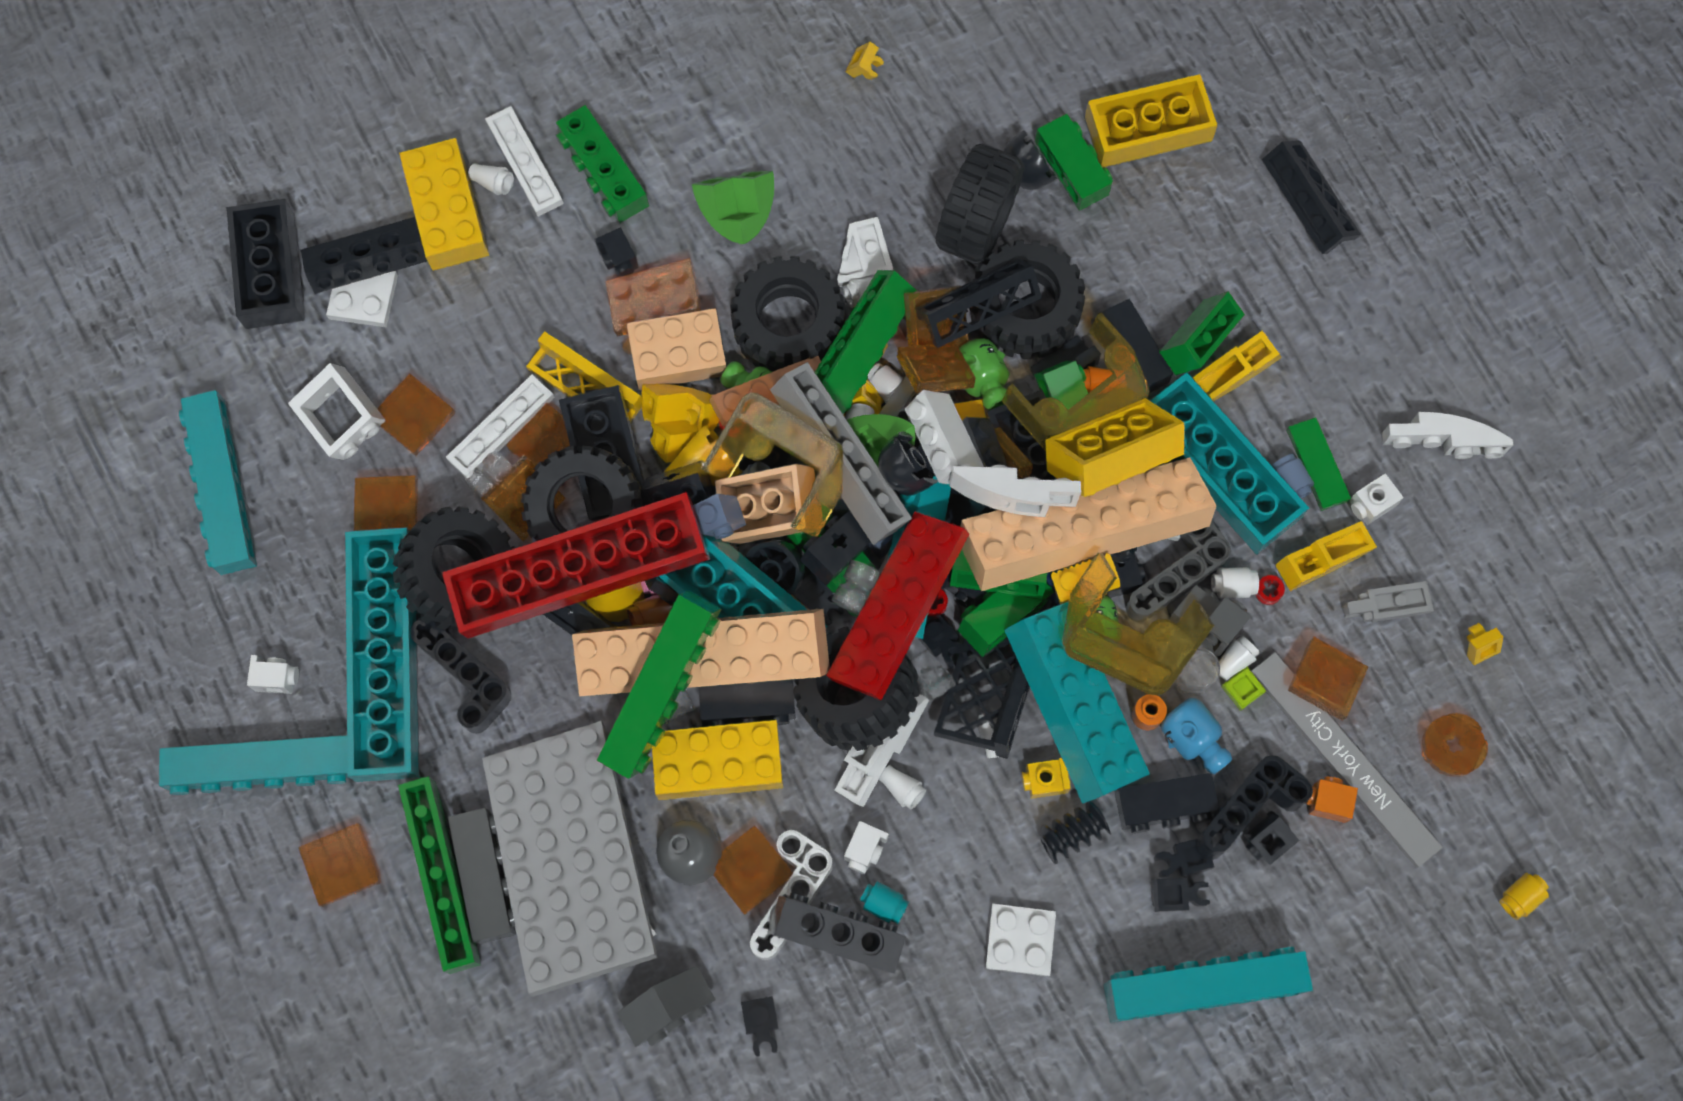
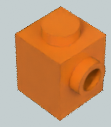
[1306,776,1358,823]

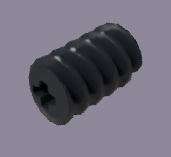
[1039,801,1111,865]

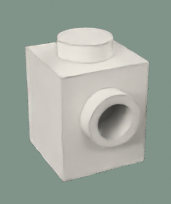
[1349,473,1404,525]

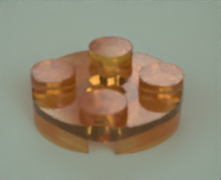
[1422,713,1488,777]

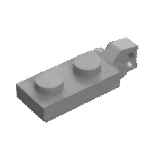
[1343,581,1434,622]

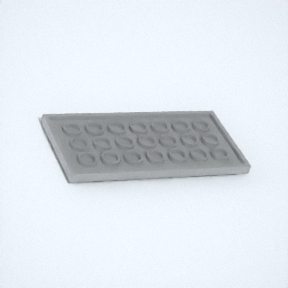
[482,721,658,997]

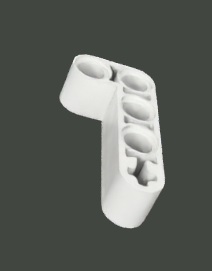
[750,830,832,960]

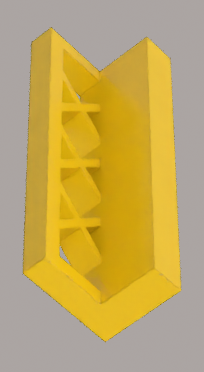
[526,331,642,423]

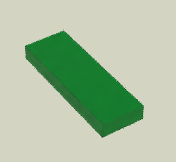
[1286,417,1351,511]

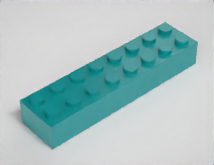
[345,528,419,782]

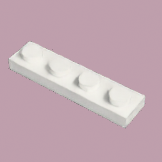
[485,106,564,217]
[446,375,555,480]

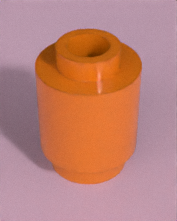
[1132,694,1167,731]

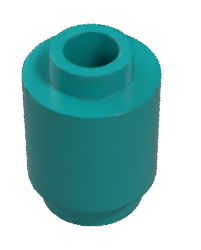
[860,881,910,924]

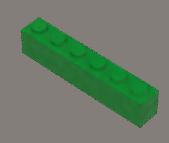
[786,270,918,425]
[597,590,721,779]
[398,776,481,974]

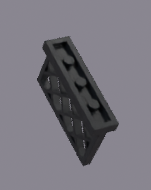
[934,637,1030,759]

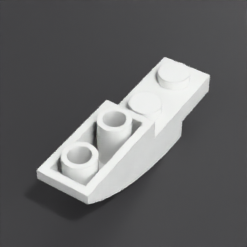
[1382,412,1513,459]
[950,464,1081,517]
[834,694,930,807]

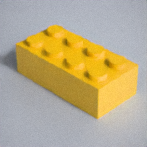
[1085,74,1218,168]
[399,138,489,271]
[1046,398,1184,497]
[652,720,783,800]

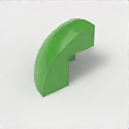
[692,171,774,244]
[847,414,915,468]

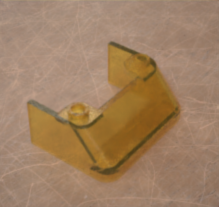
[1002,313,1149,451]
[701,393,843,537]
[1062,552,1214,696]

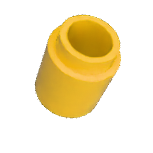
[1499,873,1549,920]

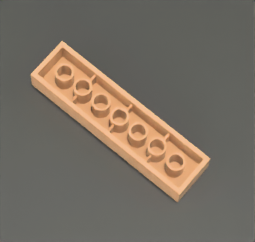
[961,458,1217,591]
[572,609,830,696]

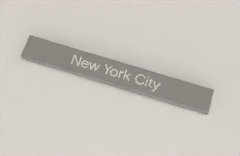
[1251,652,1443,868]

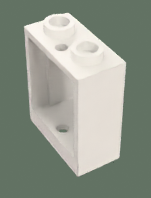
[288,363,386,460]

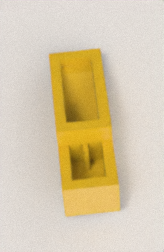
[1192,330,1282,402]
[1275,521,1377,591]

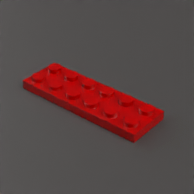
[826,512,970,700]

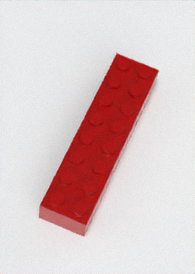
[442,492,710,639]

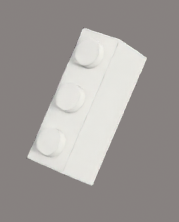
[905,390,984,484]

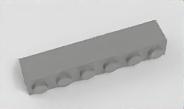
[770,362,912,545]

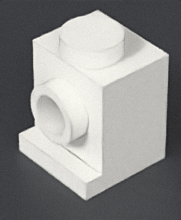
[247,655,299,694]
[844,821,889,874]

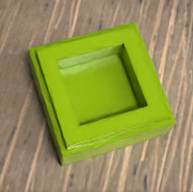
[1221,667,1266,711]

